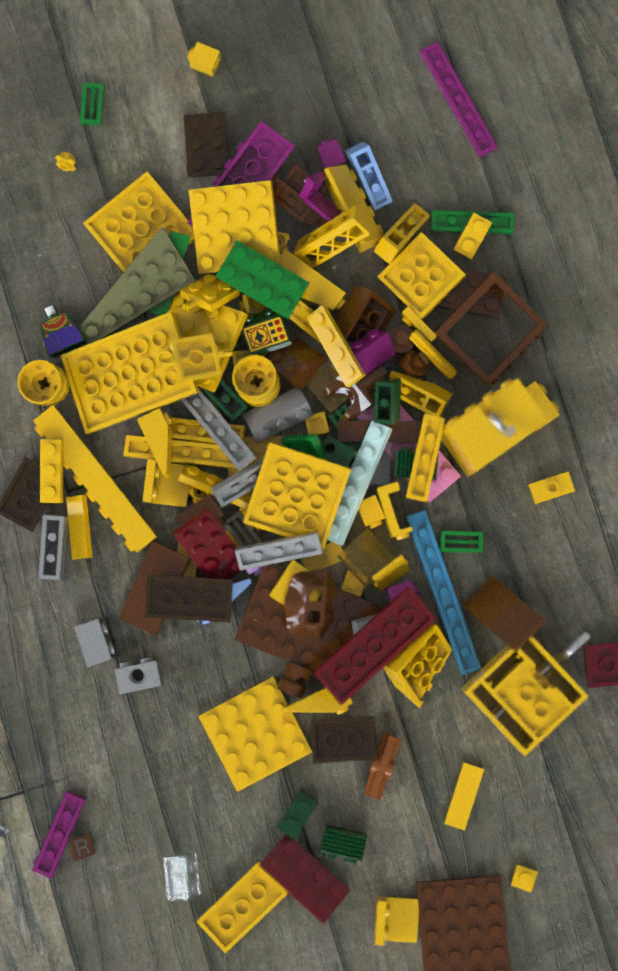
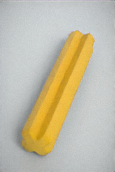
[409,330,457,379]

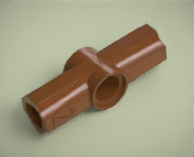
[363,733,401,800]

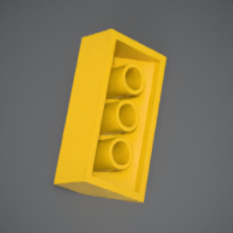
[324,165,384,253]

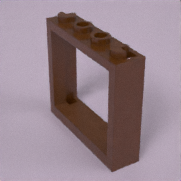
[433,272,547,385]

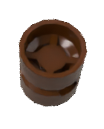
[277,661,313,699]

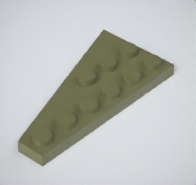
[79,226,196,344]

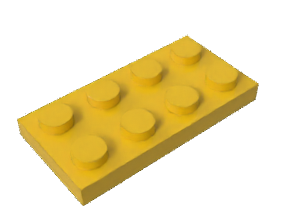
[196,861,288,954]

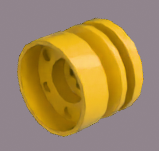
[232,355,280,407]
[17,360,70,407]

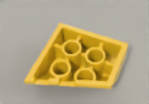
[383,623,452,708]

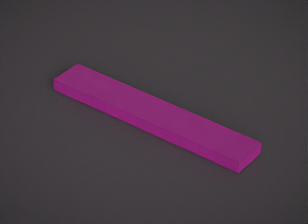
[419,41,498,158]

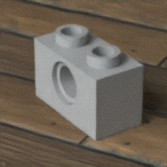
[114,657,163,694]

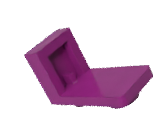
[299,171,342,222]

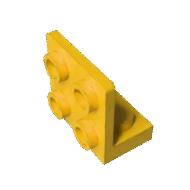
[143,459,189,507]
[374,896,419,946]

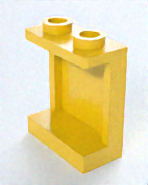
[376,482,413,541]

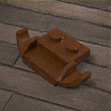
[271,164,329,226]

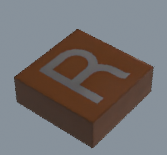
[68,833,96,861]

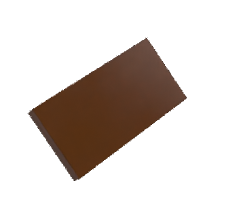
[119,541,191,636]
[463,576,546,652]

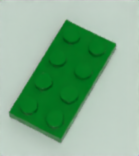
[215,240,310,320]

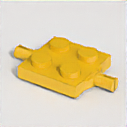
[180,274,240,312]
[160,333,232,383]

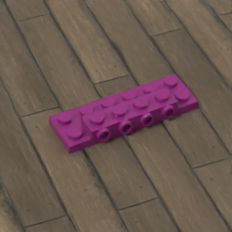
[187,121,295,227]

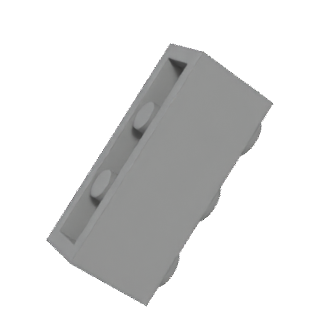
[242,388,313,443]
[38,515,68,580]

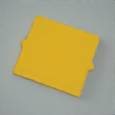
[372,555,410,592]

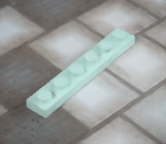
[327,421,393,546]

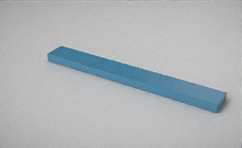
[406,510,482,675]

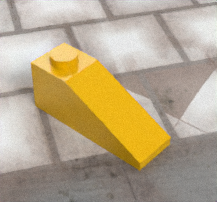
[374,203,431,264]
[389,371,453,417]
[137,408,172,479]
[282,687,353,715]

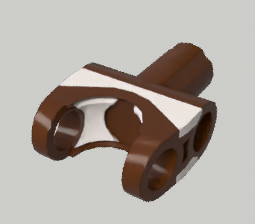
[323,366,388,422]

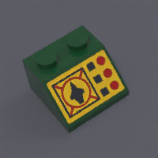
[242,308,291,355]

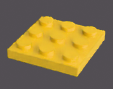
[377,232,466,320]

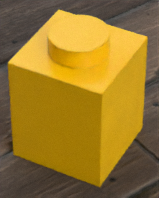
[188,42,221,76]
[358,495,385,529]

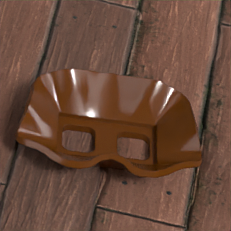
[284,569,337,639]

